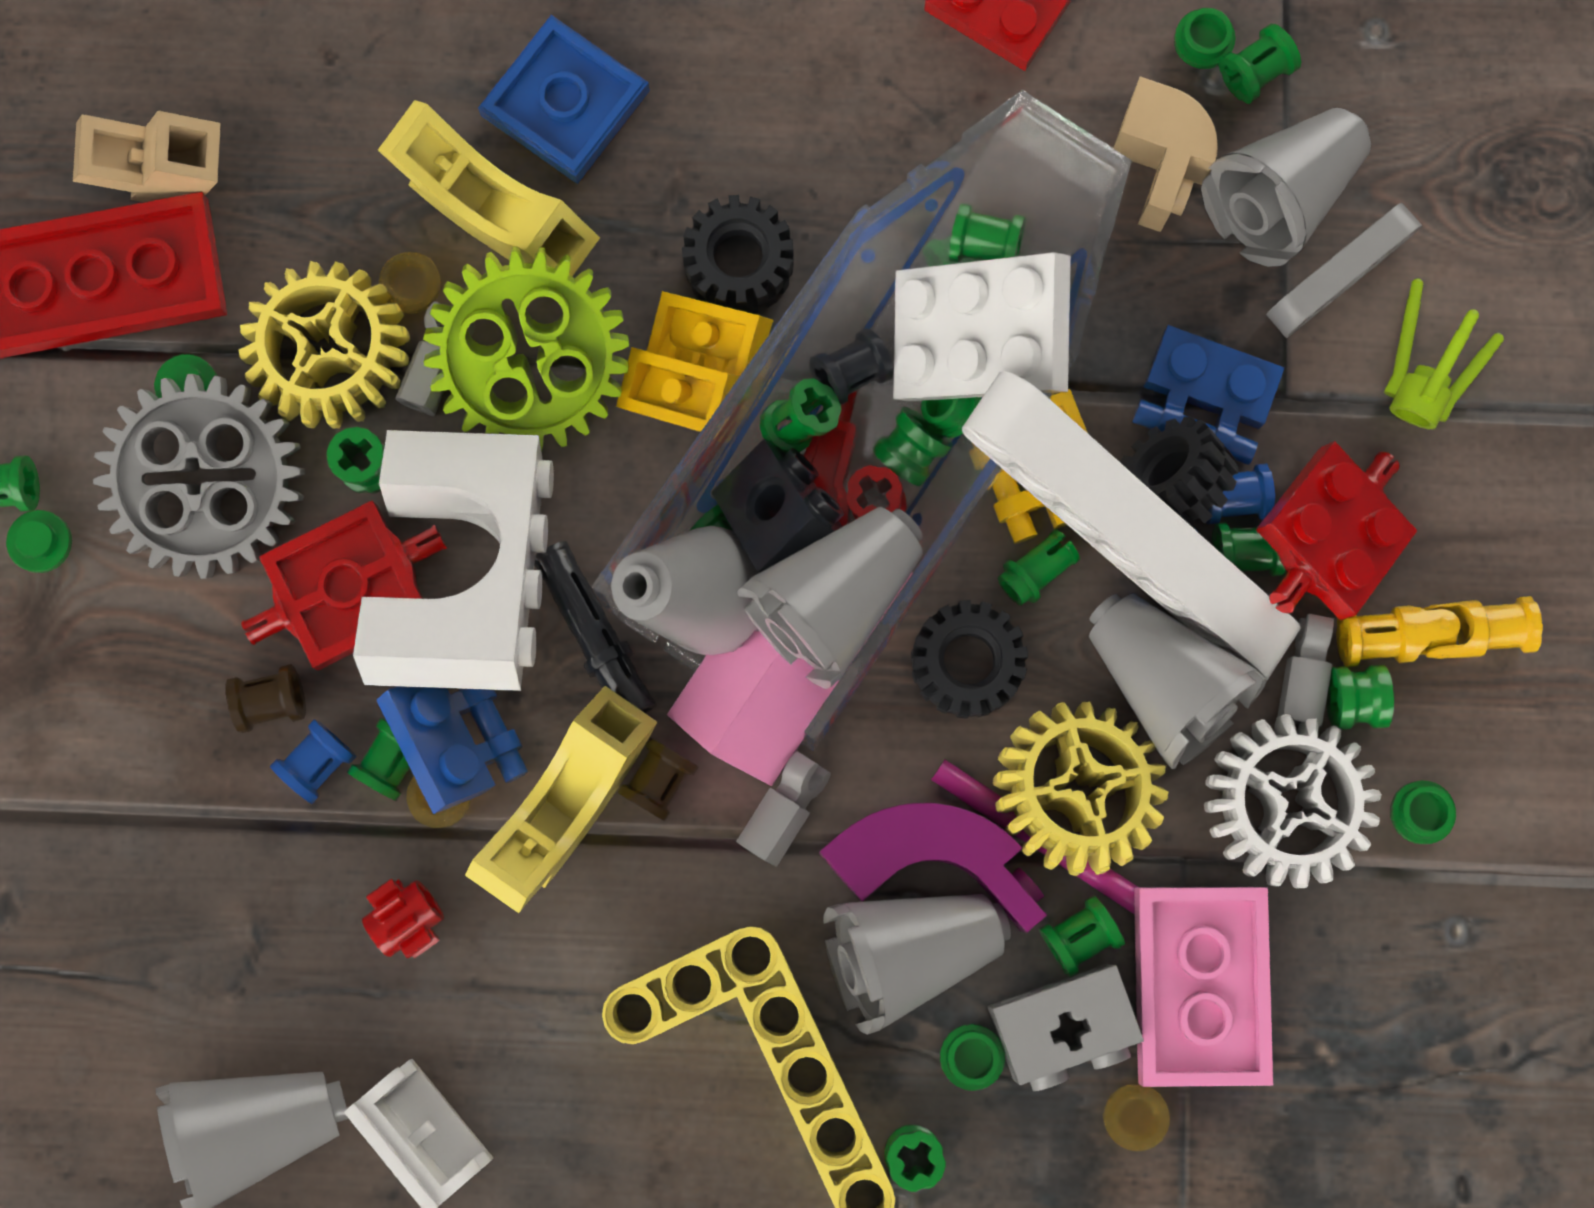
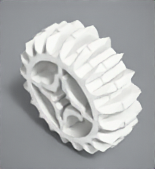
[1204,714,1382,888]

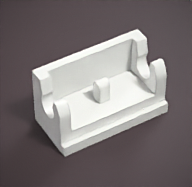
[344,1059,494,1208]

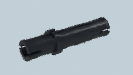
[534,541,656,714]

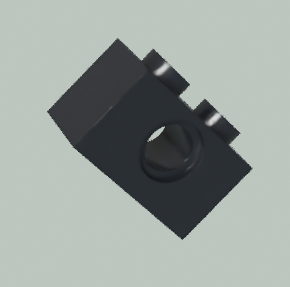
[711,439,844,573]

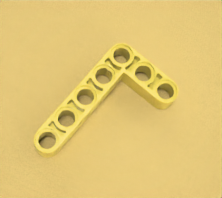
[602,926,895,1208]

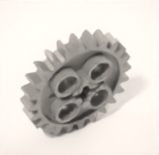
[93,374,305,579]

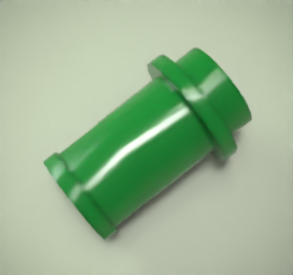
[998,529,1080,606]

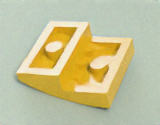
[616,291,773,437]

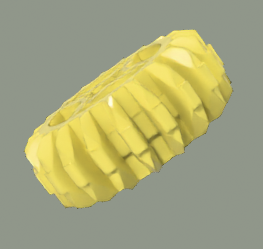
[239,261,410,429]
[993,701,1169,876]

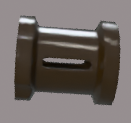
[225,664,306,733]
[617,738,698,821]

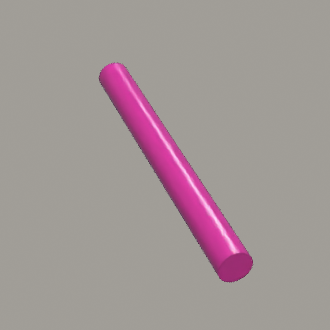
[931,759,1138,915]

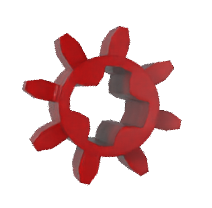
[362,878,444,959]

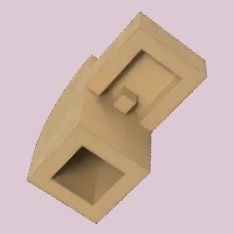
[1111,76,1218,232]
[73,111,221,202]

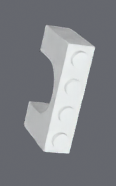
[353,430,554,691]

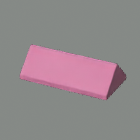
[667,573,914,786]

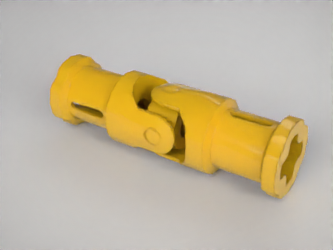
[1336,596,1543,667]

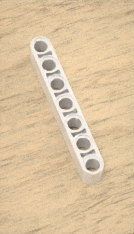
[962,371,1301,681]

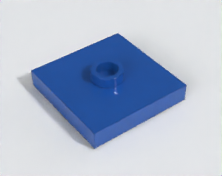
[478,15,650,184]

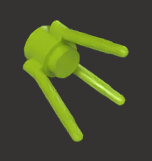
[1384,278,1504,429]

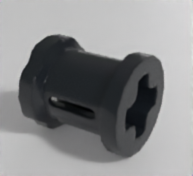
[809,328,894,405]

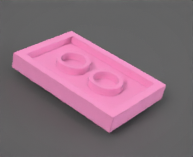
[1134,887,1273,1087]

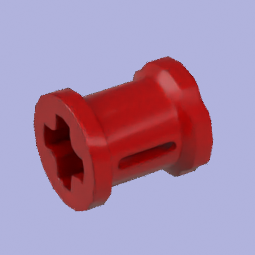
[846,465,907,520]

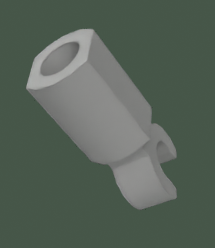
[396,301,474,416]
[1277,614,1334,727]
[736,751,831,867]

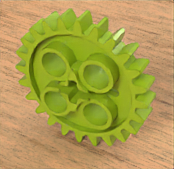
[423,246,629,451]

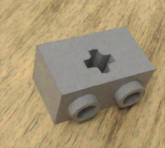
[987,964,1144,1091]

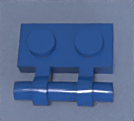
[1132,325,1285,465]
[376,686,528,814]

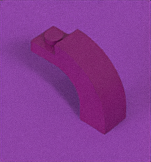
[819,803,1047,933]

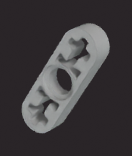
[1266,202,1423,338]

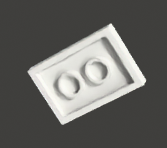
[893,252,1071,401]

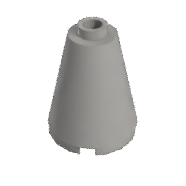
[1201,108,1371,267]
[737,507,923,689]
[611,526,759,655]
[1089,594,1266,769]
[823,894,1011,1035]
[156,1071,349,1208]

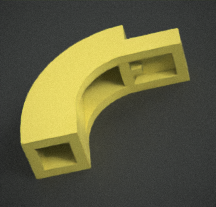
[378,100,600,276]
[465,686,657,913]

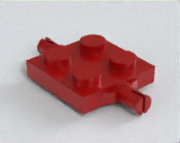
[1256,441,1418,620]
[241,500,447,671]

